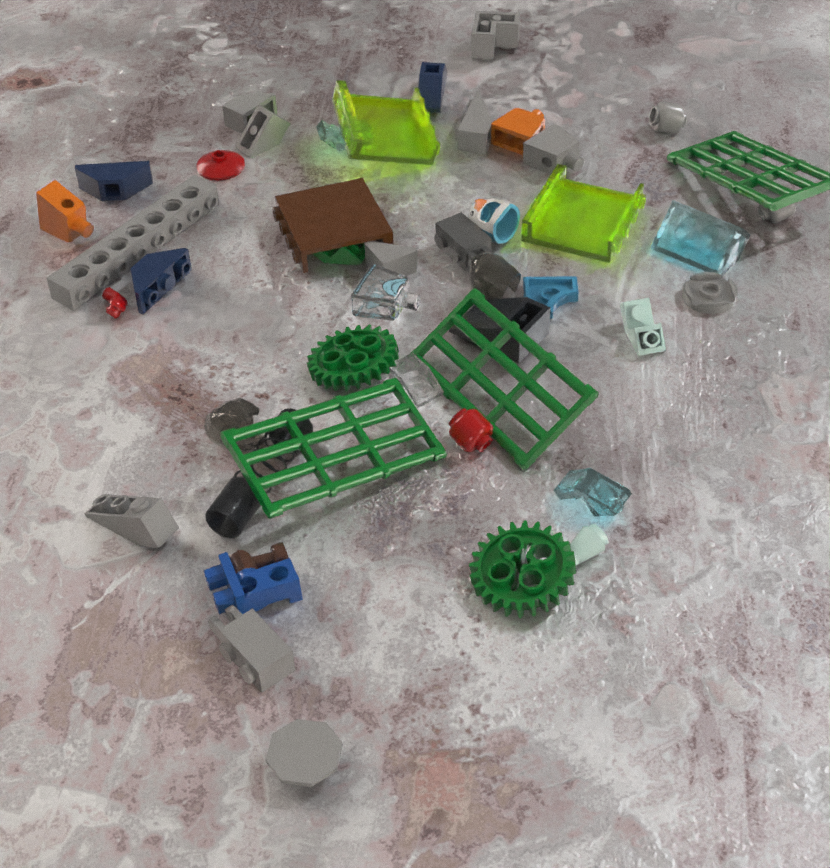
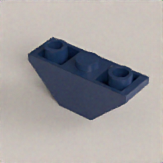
[417,62,447,114]
[75,161,153,201]
[130,248,192,315]

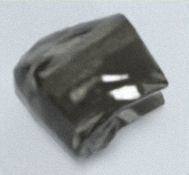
[469,252,521,299]
[204,397,264,453]

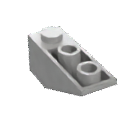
[454,91,492,154]
[84,494,179,548]

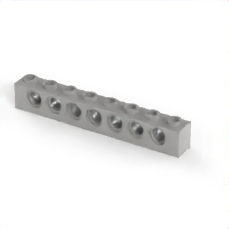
[46,174,219,311]

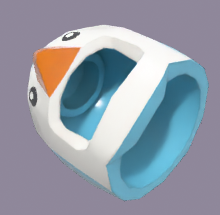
[468,198,520,244]

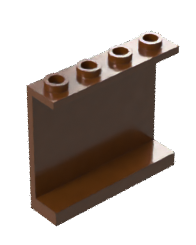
[272,178,394,273]

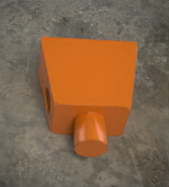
[491,108,545,155]
[36,180,94,242]

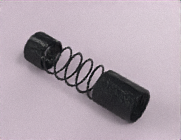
[205,408,313,538]

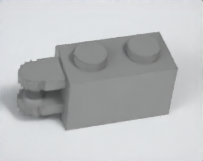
[208,605,295,692]

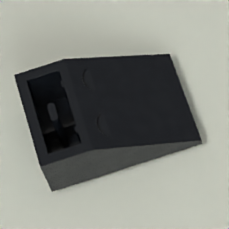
[449,297,551,364]

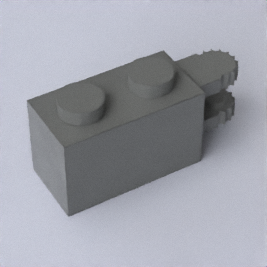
[434,212,497,274]

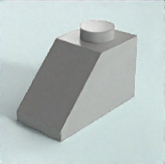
[222,93,277,134]
[235,104,291,158]

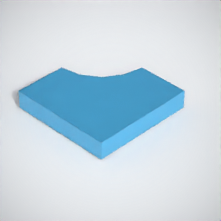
[523,276,579,319]

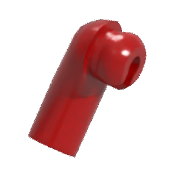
[102,287,128,319]

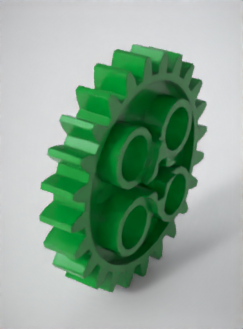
[307,325,399,391]
[469,520,577,618]

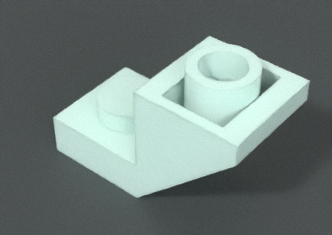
[620,298,666,356]

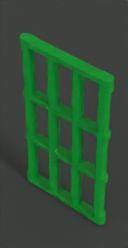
[667,131,830,211]
[406,288,599,470]
[220,377,447,519]

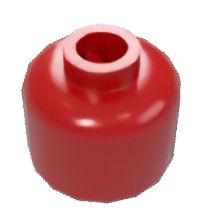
[449,408,493,453]

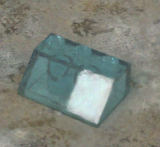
[650,200,751,277]

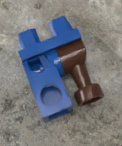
[204,542,303,614]

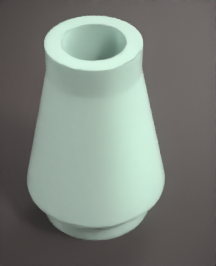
[570,524,609,566]

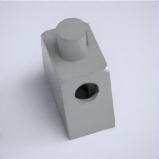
[523,124,584,175]

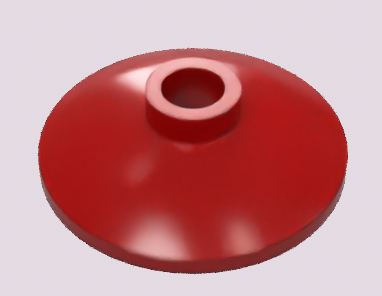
[196,150,245,181]

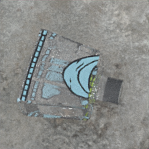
[351,264,421,321]

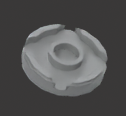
[682,272,738,314]

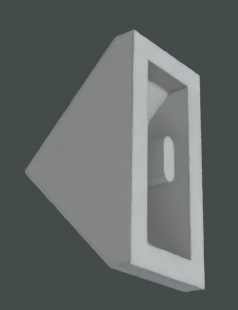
[365,241,418,283]

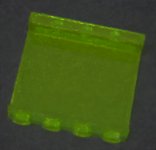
[332,80,440,165]
[521,164,646,263]

